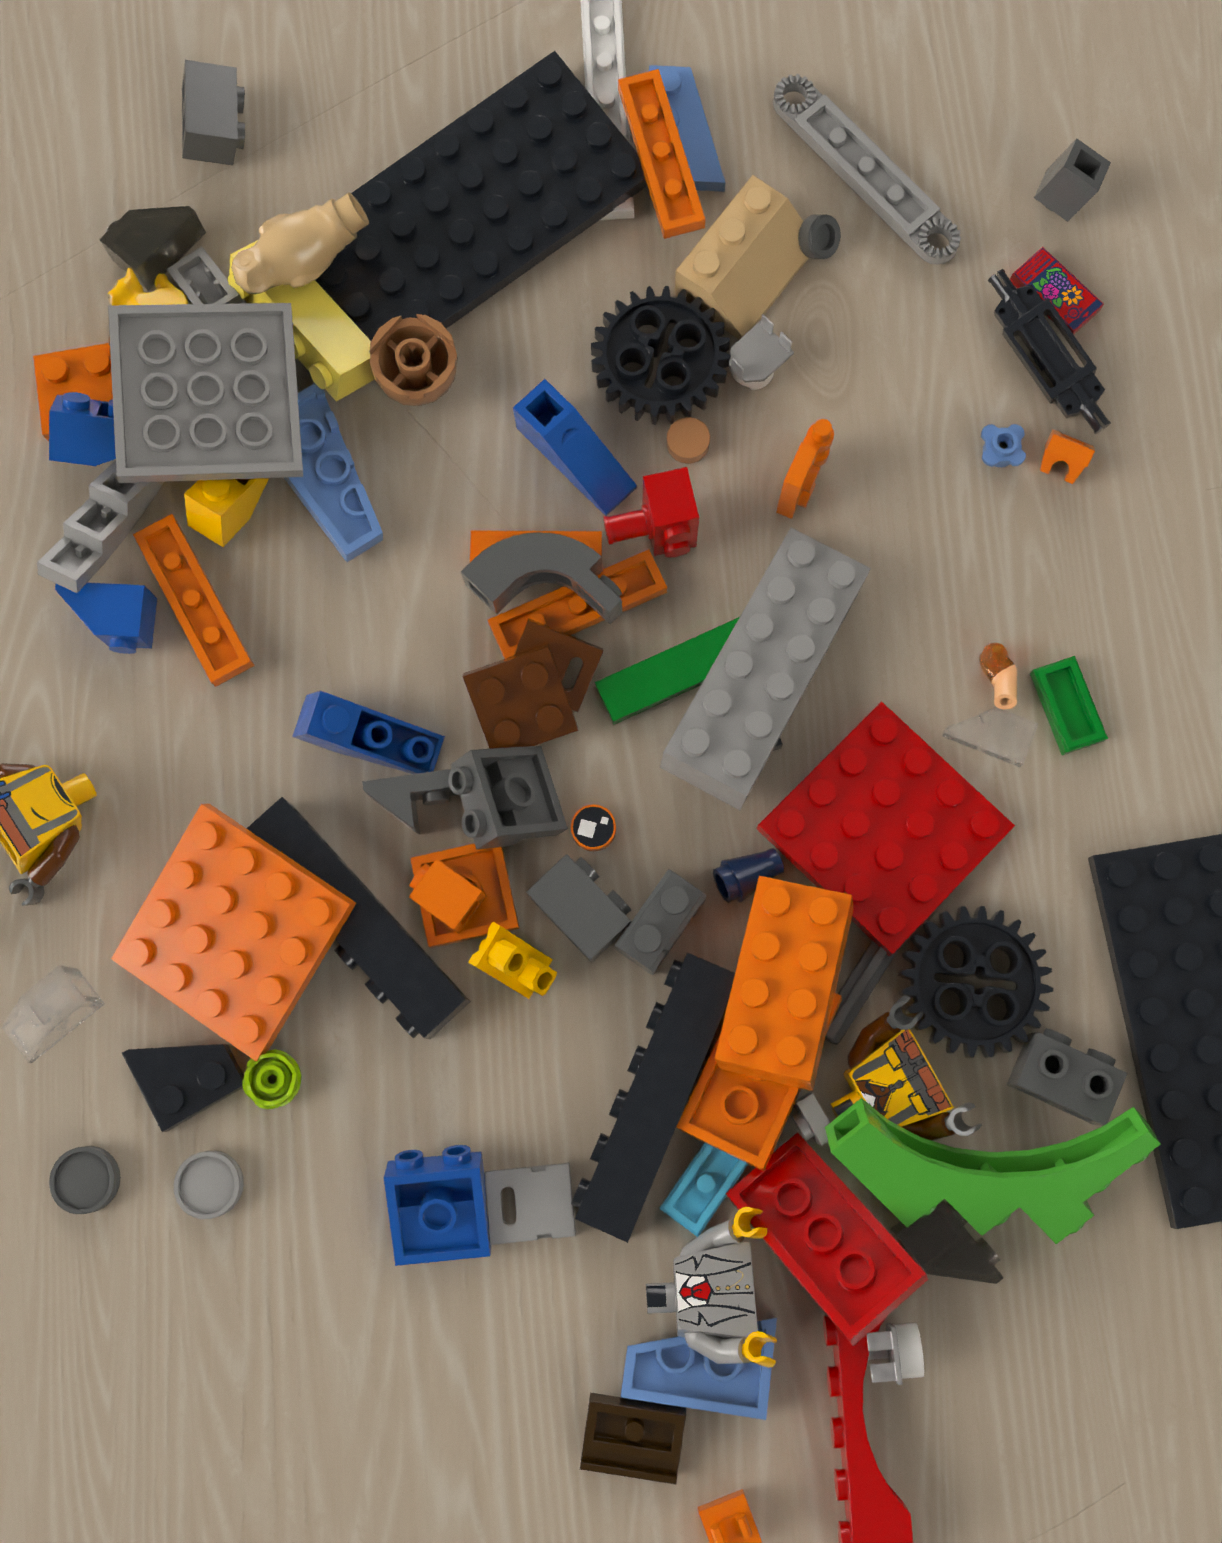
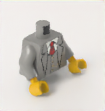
[646,1207,777,1368]

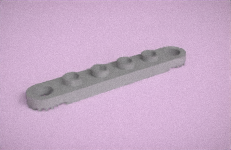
[773,74,961,264]

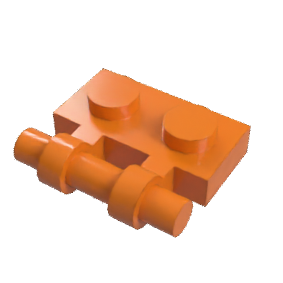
[776,419,834,519]

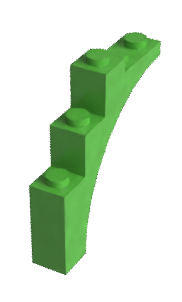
[825,1098,1160,1244]

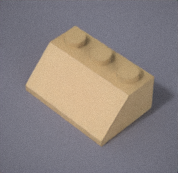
[675,175,809,340]

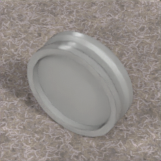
[174,1151,244,1219]

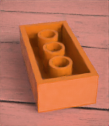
[714,876,854,1091]

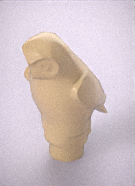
[231,192,369,294]

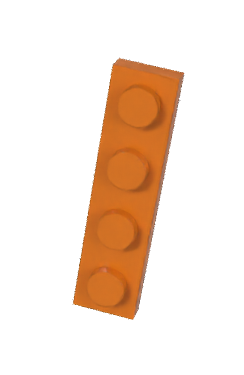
[618,69,706,239]
[133,514,255,687]
[487,549,668,659]

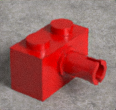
[603,467,700,558]

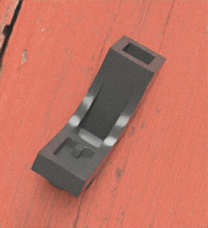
[461,532,623,624]

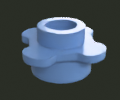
[981,424,1026,467]

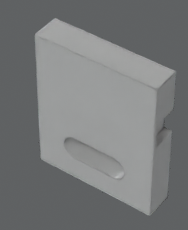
[484,1163,576,1245]

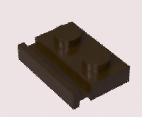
[580,1392,686,1485]

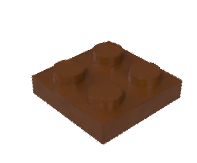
[462,644,578,749]

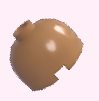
[369,314,458,406]

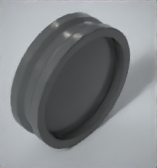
[49,1146,121,1214]

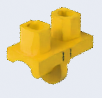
[468,922,557,999]

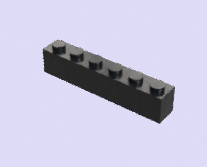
[246,797,471,1039]
[571,952,735,1243]

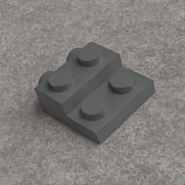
[449,746,568,850]

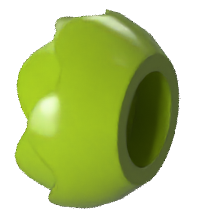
[242,1049,302,1109]

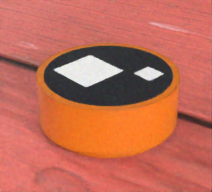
[571,804,616,852]

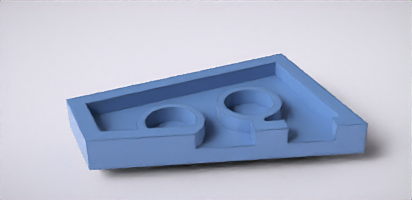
[646,65,726,192]

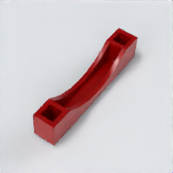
[823,1315,913,1543]

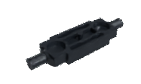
[988,269,1111,434]

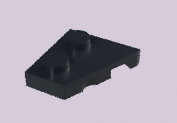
[122,1044,244,1132]

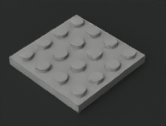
[108,303,303,483]

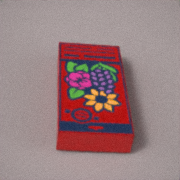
[1010,247,1104,335]

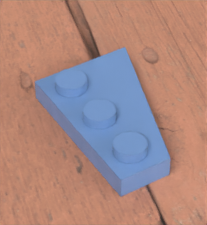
[620,1318,777,1420]

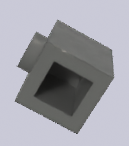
[1034,138,1111,222]

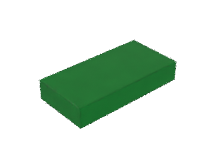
[1029,656,1108,755]

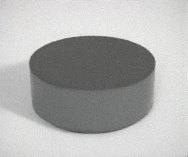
[798,214,841,259]

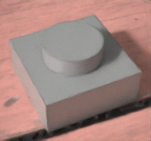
[791,1093,830,1145]

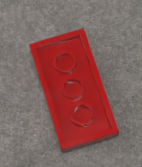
[726,1132,928,1346]

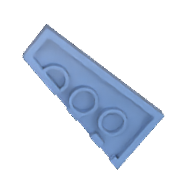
[283,383,383,562]

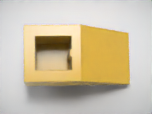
[184,478,269,547]

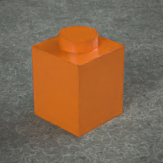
[409,859,486,934]

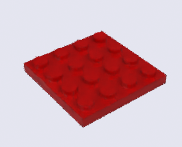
[756,701,1015,956]

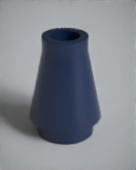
[713,848,784,903]

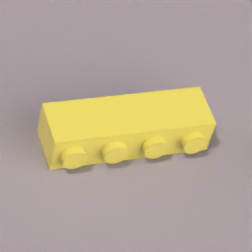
[228,240,375,402]

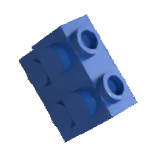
[384,1145,491,1266]

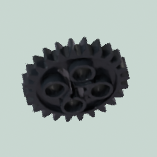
[591,286,731,425]
[898,906,1053,1058]

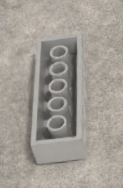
[660,528,871,810]

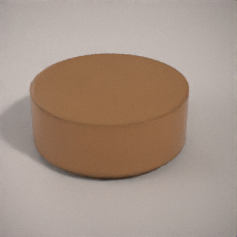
[667,417,710,464]

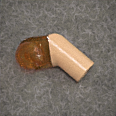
[979,642,1017,710]

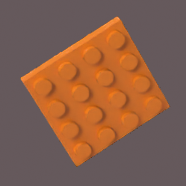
[111,804,356,1061]

